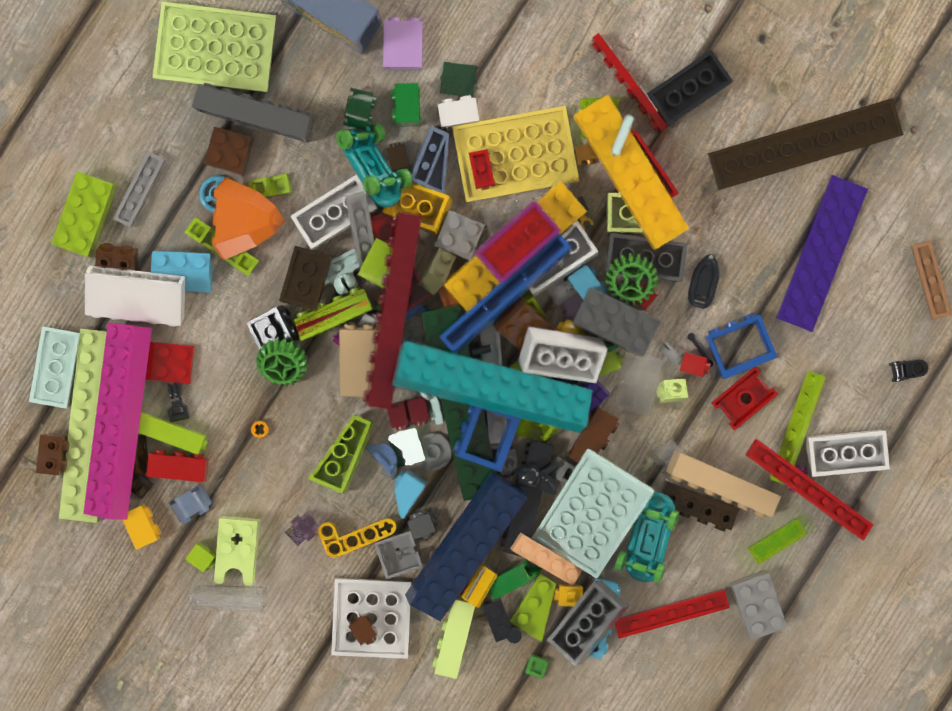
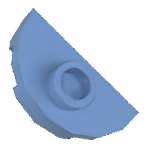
[365,443,397,475]

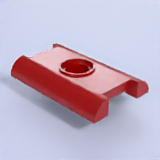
[711,366,778,431]

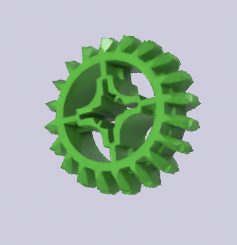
[605,253,658,306]
[256,338,308,387]

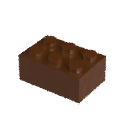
[492,296,559,351]
[567,407,619,463]

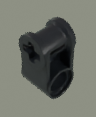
[889,359,929,382]

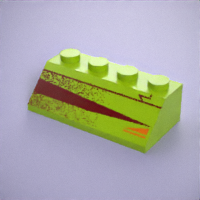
[294,287,375,341]

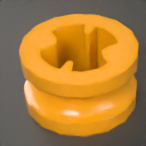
[251,421,269,438]

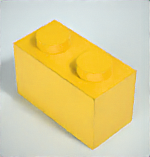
[123,504,161,550]

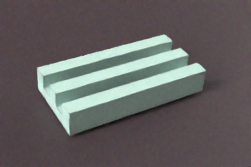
[611,115,634,157]

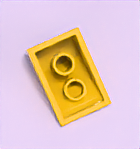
[382,182,453,236]

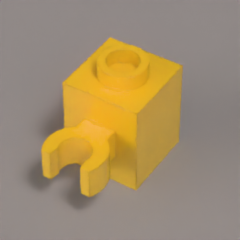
[554,584,583,607]

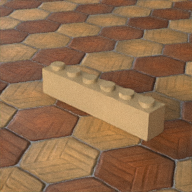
[666,450,781,518]

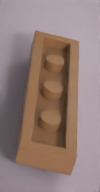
[911,241,952,320]

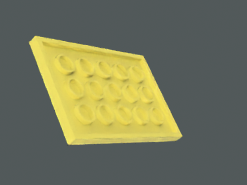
[452,106,579,203]

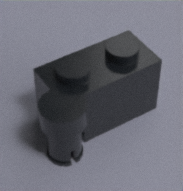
[483,597,522,643]

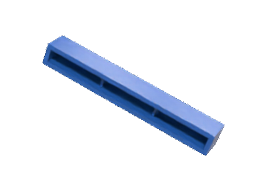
[440,233,572,354]

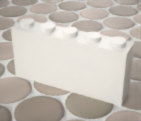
[85,265,185,327]

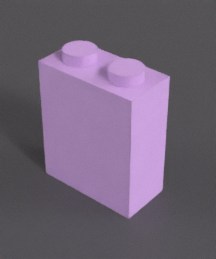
[383,17,423,70]

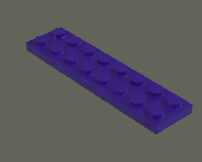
[776,175,868,332]

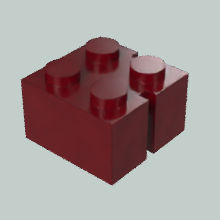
[387,397,431,431]

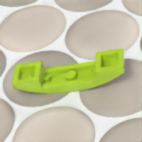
[184,217,259,276]

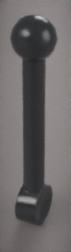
[687,333,714,367]

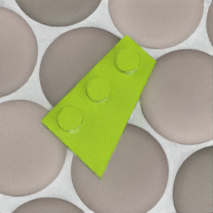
[509,573,556,642]

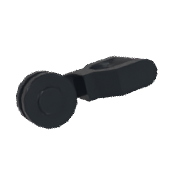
[469,343,491,359]
[168,383,190,422]

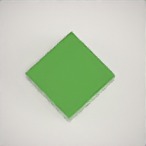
[525,654,549,679]

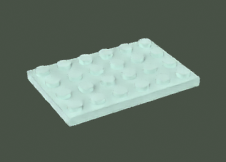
[532,449,655,578]

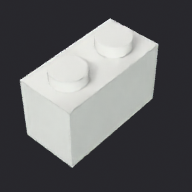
[437,95,479,129]

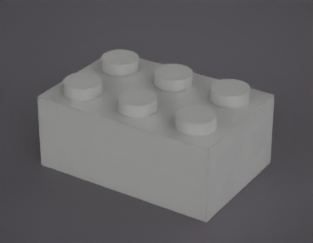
[729,570,788,640]

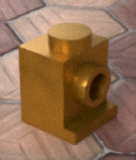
[574,144,599,167]

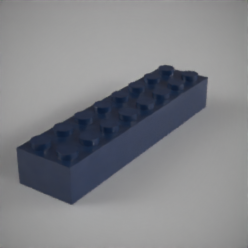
[405,471,528,622]

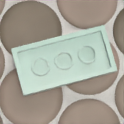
[29,326,81,409]

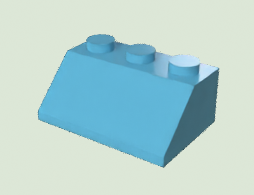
[151,251,213,293]
[394,469,427,519]

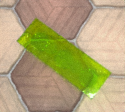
[748,518,807,565]

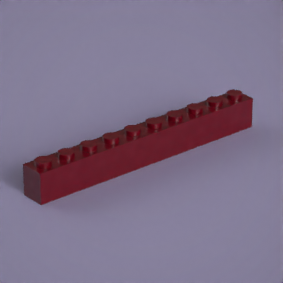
[363,212,422,410]

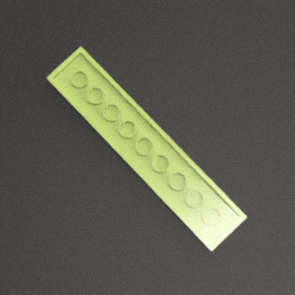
[59,329,107,523]

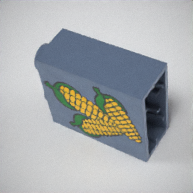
[281,0,382,54]

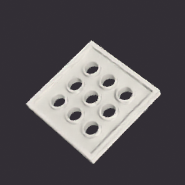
[331,578,412,659]

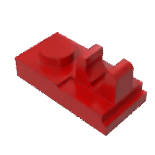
[469,149,495,191]

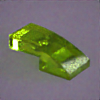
[515,418,546,443]

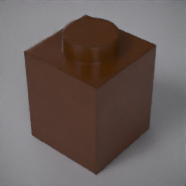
[348,613,378,645]

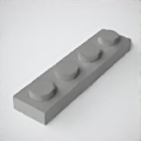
[113,151,166,228]
[345,191,374,266]

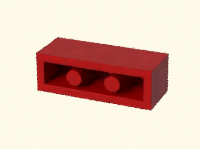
[146,449,209,483]

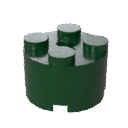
[343,87,377,130]

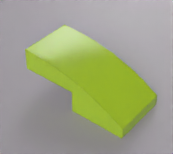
[248,174,292,198]

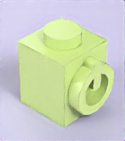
[657,379,688,403]

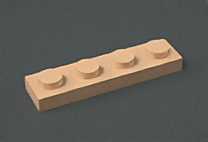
[510,532,583,586]

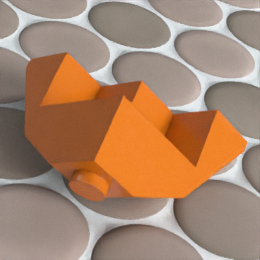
[212,178,285,260]

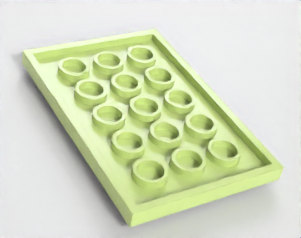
[153,2,277,93]

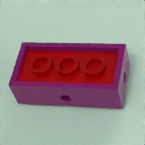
[473,200,561,283]

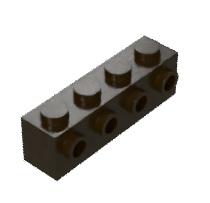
[661,481,739,532]

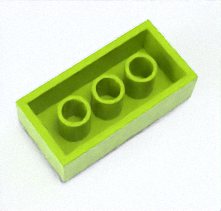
[51,171,118,258]

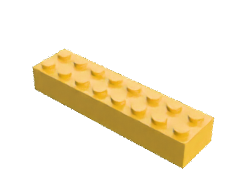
[573,95,689,250]
[443,182,586,313]

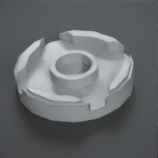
[414,432,452,471]

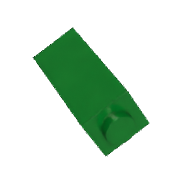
[488,558,543,600]

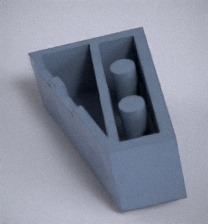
[410,126,449,194]

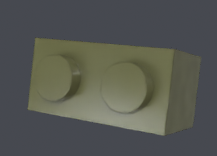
[418,247,456,295]

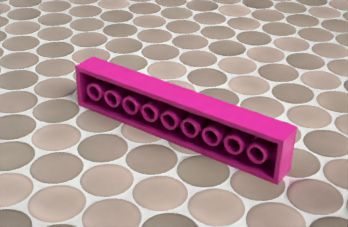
[83,323,152,520]

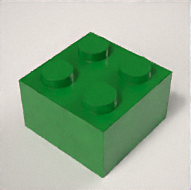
[391,83,421,127]

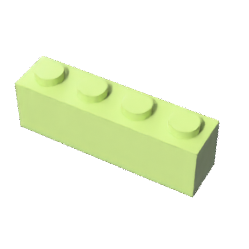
[432,597,475,679]

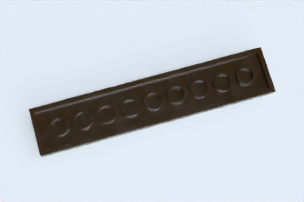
[707,98,904,191]

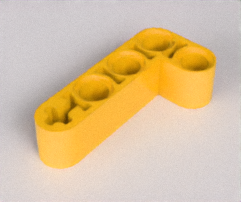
[318,517,397,558]

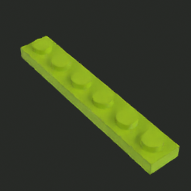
[770,371,826,485]

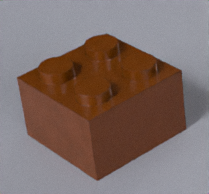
[204,127,254,176]

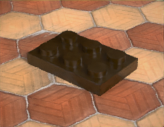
[279,246,333,311]

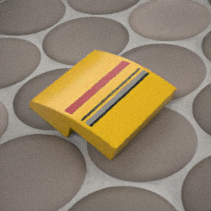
[459,563,498,608]

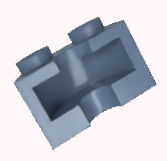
[169,484,213,525]

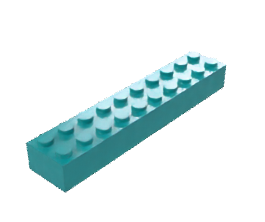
[392,341,592,433]

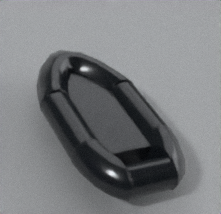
[688,254,720,309]

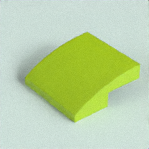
[358,238,390,288]

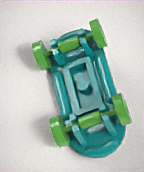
[336,123,412,207]
[615,492,679,584]

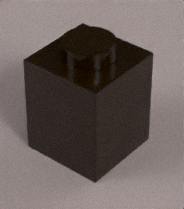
[386,142,411,172]

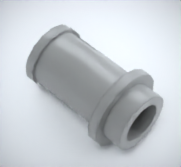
[659,341,683,366]

